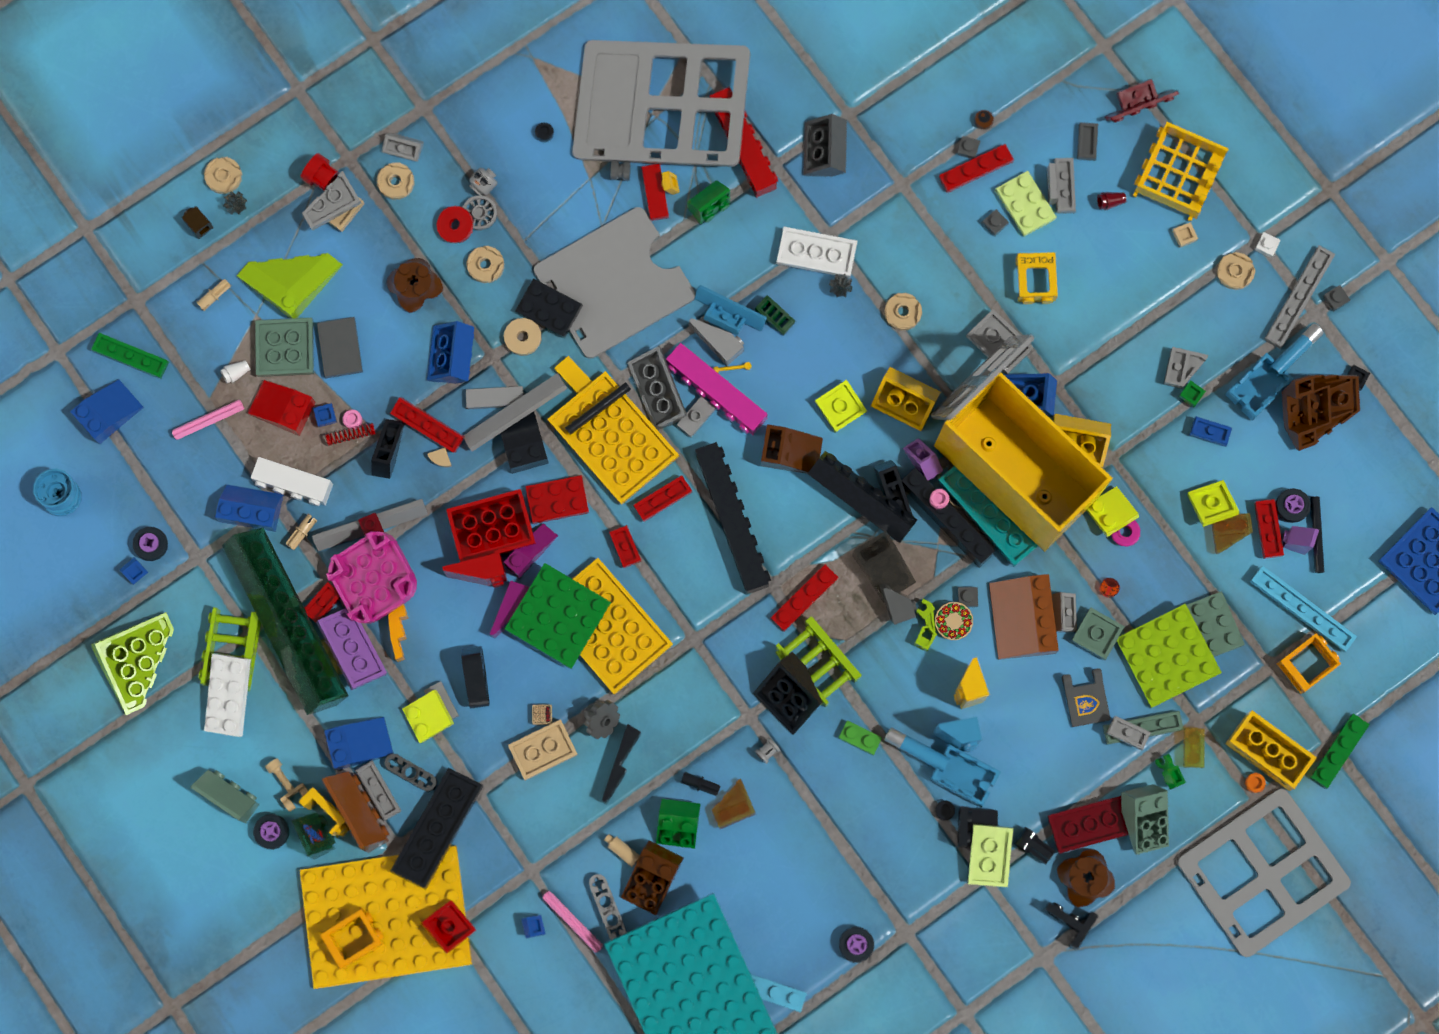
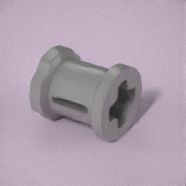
[755,738,781,764]

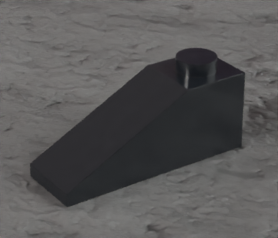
[371,419,404,479]
[873,460,912,513]

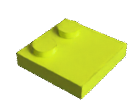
[815,380,867,432]
[1187,480,1239,527]
[1086,486,1139,537]
[402,690,454,743]

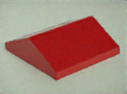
[421,900,476,954]

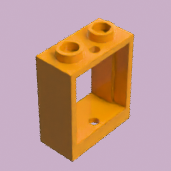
[1276,633,1341,694]
[320,909,384,970]

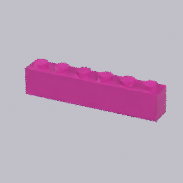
[666,343,768,435]

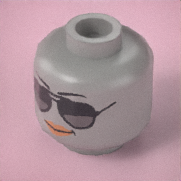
[469,168,497,196]

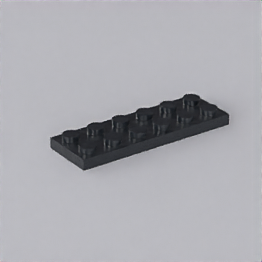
[391,768,483,890]

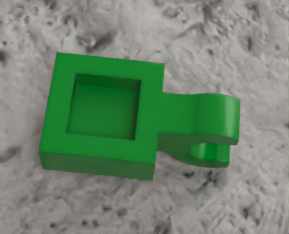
[1155,754,1186,790]

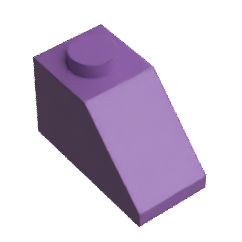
[903,438,943,480]
[1282,526,1319,555]

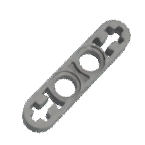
[589,874,627,940]

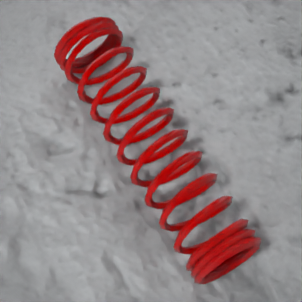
[325,423,376,446]

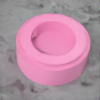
[343,410,362,430]
[929,489,949,509]

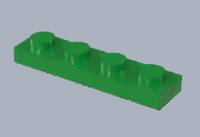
[91,333,169,379]
[1310,713,1370,789]

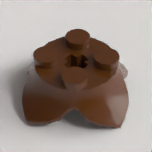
[386,258,443,313]
[1057,849,1115,907]

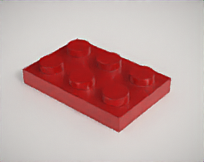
[525,475,589,524]

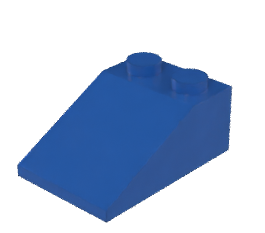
[1003,373,1057,417]
[70,380,144,444]
[324,717,394,771]

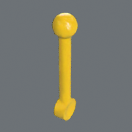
[712,362,751,373]

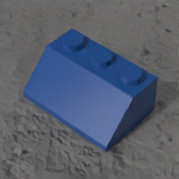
[427,321,474,384]
[215,485,284,532]

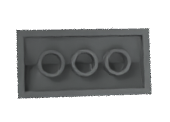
[627,346,687,430]

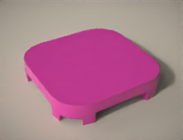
[326,531,417,624]

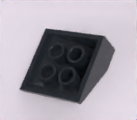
[752,652,823,735]

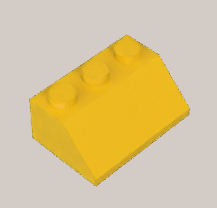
[871,367,941,431]
[1053,414,1111,467]
[953,657,989,709]

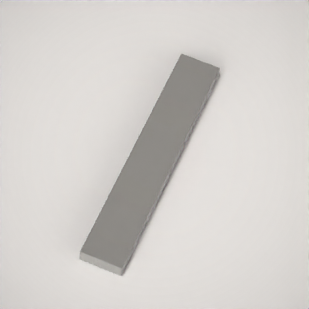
[1264,245,1335,349]
[464,373,567,452]
[312,499,428,551]

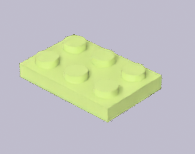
[995,171,1057,237]
[968,824,1013,887]

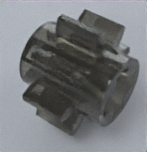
[223,191,248,215]
[829,274,852,298]

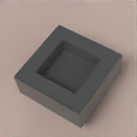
[957,136,980,159]
[982,209,1009,236]
[1323,285,1350,312]
[958,587,978,608]

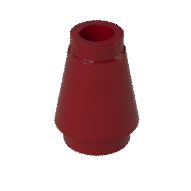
[1097,192,1126,211]

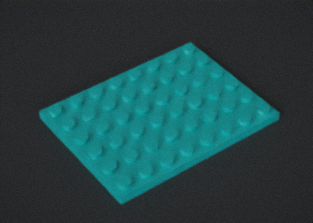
[604,893,777,1034]

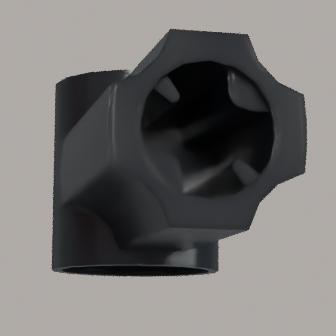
[1013,827,1055,865]

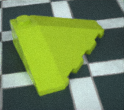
[237,253,343,319]
[90,612,174,715]

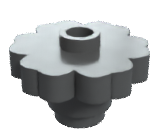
[584,700,620,739]

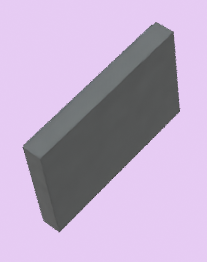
[317,317,363,378]

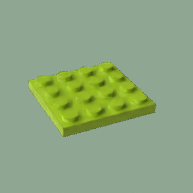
[1117,604,1222,708]

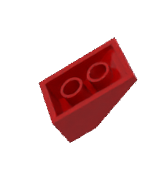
[248,380,316,436]
[442,552,508,587]

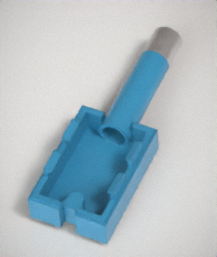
[1225,324,1323,421]
[884,727,1001,808]

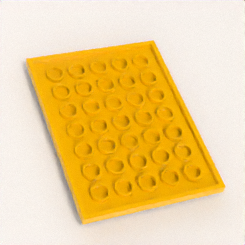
[300,846,473,989]

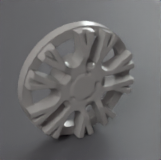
[463,196,497,231]

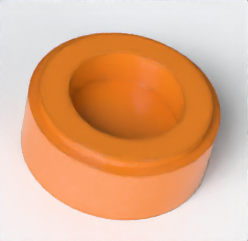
[1245,773,1266,793]

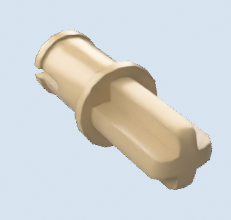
[196,279,231,311]
[286,514,317,550]

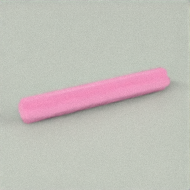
[172,400,244,440]
[542,891,603,953]

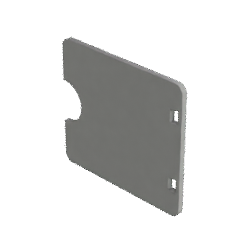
[534,207,695,359]

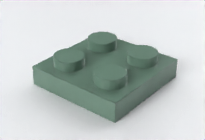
[1071,607,1125,660]

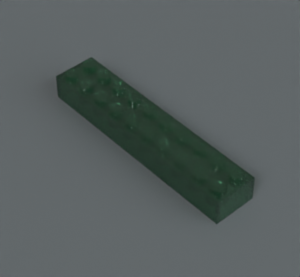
[222,527,349,715]

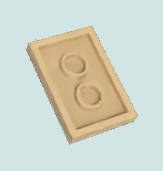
[508,719,578,781]

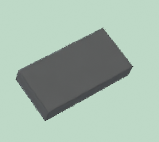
[1077,122,1098,161]

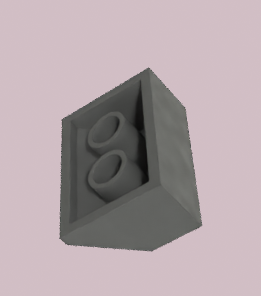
[803,114,847,177]

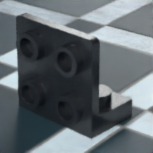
[957,806,998,848]

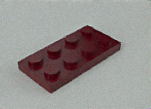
[1047,796,1129,854]

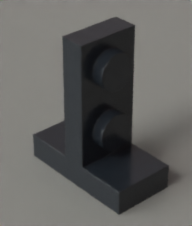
[1043,902,1099,950]

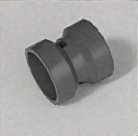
[610,161,631,181]

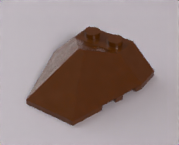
[1282,375,1360,451]

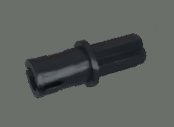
[681,771,720,796]

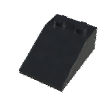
[501,411,549,474]

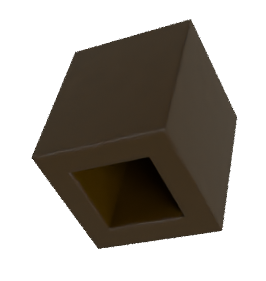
[181,206,214,239]

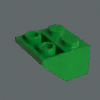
[687,180,730,224]
[656,799,701,849]

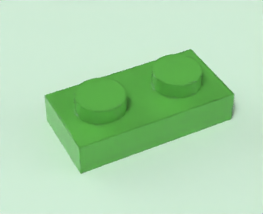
[838,720,882,756]

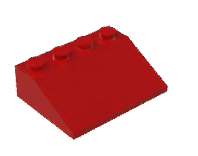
[446,489,536,562]

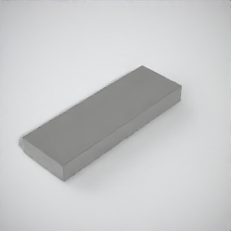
[1054,158,1076,214]
[466,386,523,409]
[355,760,402,821]

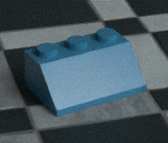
[933,717,982,752]

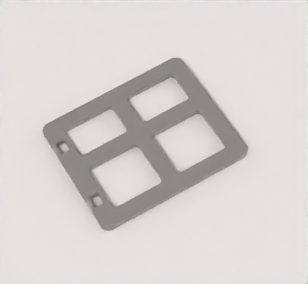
[930,334,1035,421]
[1178,789,1351,957]

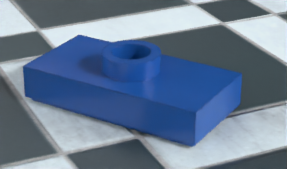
[1189,416,1232,447]

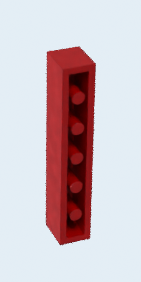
[709,87,779,198]

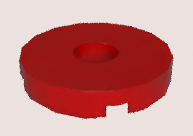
[437,206,474,243]

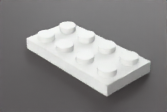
[777,227,857,278]
[204,653,251,737]

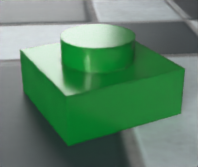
[1179,380,1206,407]

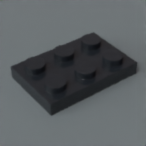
[515,278,583,338]

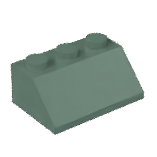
[190,770,259,823]

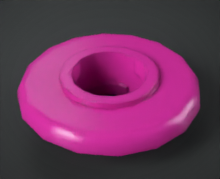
[1111,520,1141,547]

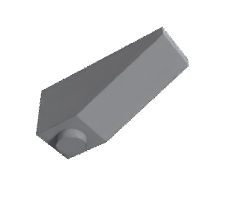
[689,318,744,366]

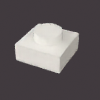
[1255,232,1281,258]

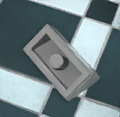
[382,132,424,162]
[1052,592,1077,632]

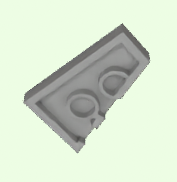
[302,171,362,231]

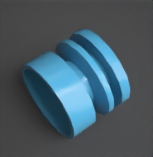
[33,469,82,517]

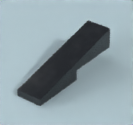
[602,724,641,805]

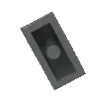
[879,584,917,625]

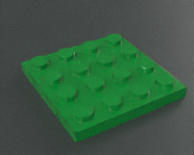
[504,563,611,669]

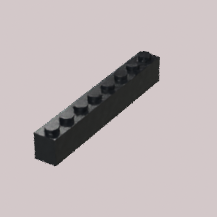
[695,442,771,595]

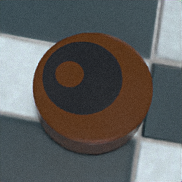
[975,110,994,130]

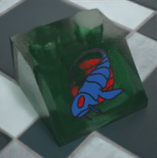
[292,812,336,859]

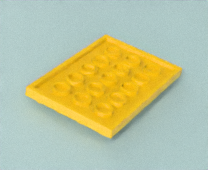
[547,371,679,505]
[573,558,673,695]

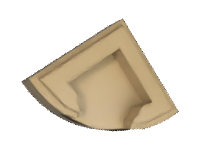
[427,448,452,467]

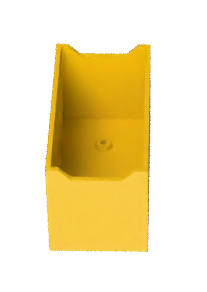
[934,372,1113,552]

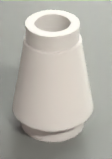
[220,360,250,384]

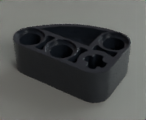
[461,646,490,709]

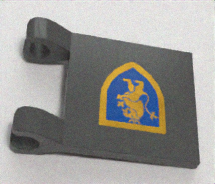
[1062,669,1111,727]

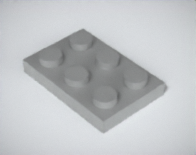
[966,309,1034,374]

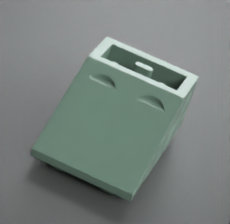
[1121,784,1169,855]

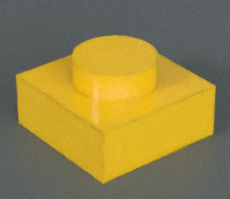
[662,171,680,195]

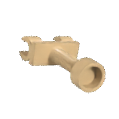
[265,758,308,812]

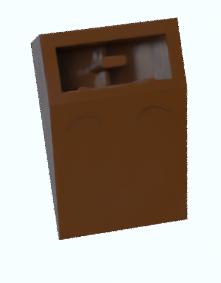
[761,424,823,474]
[621,840,684,915]

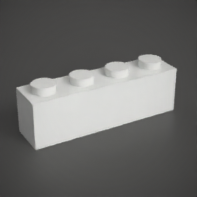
[251,457,333,506]

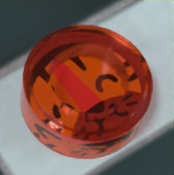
[1099,578,1120,598]

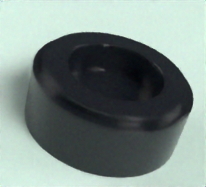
[535,122,554,142]
[935,800,955,821]

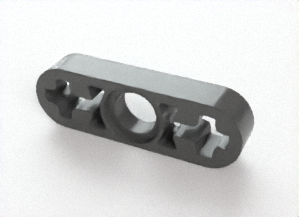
[385,754,437,792]

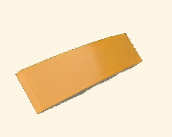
[388,604,409,662]

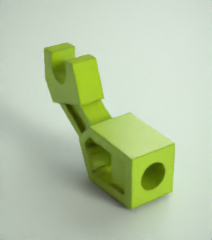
[914,599,937,652]

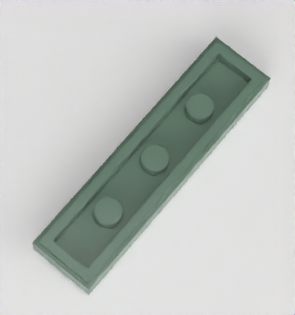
[1103,711,1184,745]

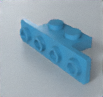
[695,285,767,335]

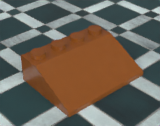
[989,574,1059,660]
[322,771,390,853]

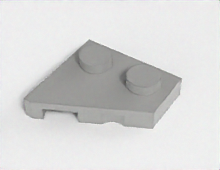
[1164,347,1208,388]

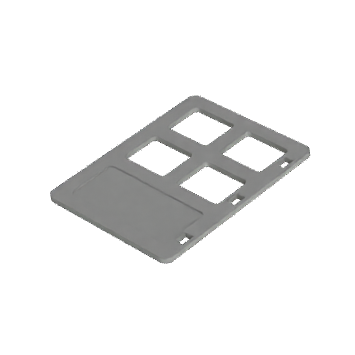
[572,40,751,167]

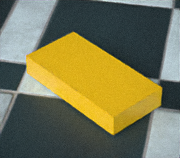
[554,356,592,394]

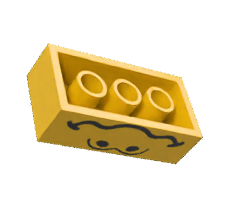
[1225,710,1317,791]

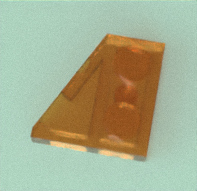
[1212,513,1253,554]
[712,779,756,829]

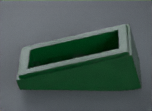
[755,295,796,336]

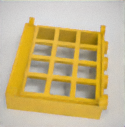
[1133,122,1229,222]

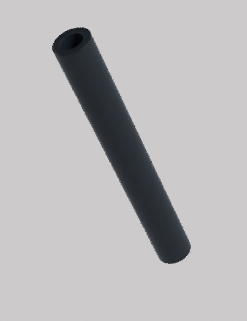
[565,382,631,435]
[1310,496,1325,573]

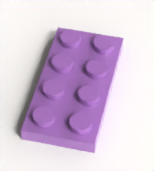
[316,608,387,690]

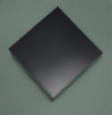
[1347,364,1370,391]

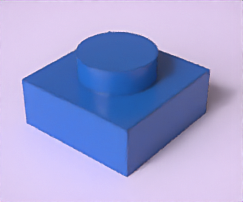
[313,403,337,427]
[119,557,148,585]
[521,915,545,939]

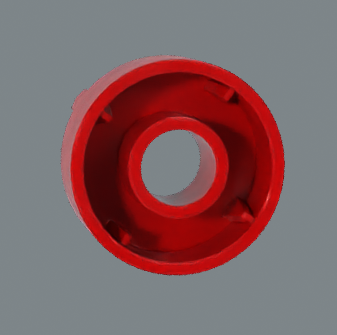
[300,153,339,191]

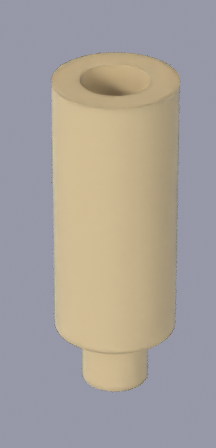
[604,834,640,867]

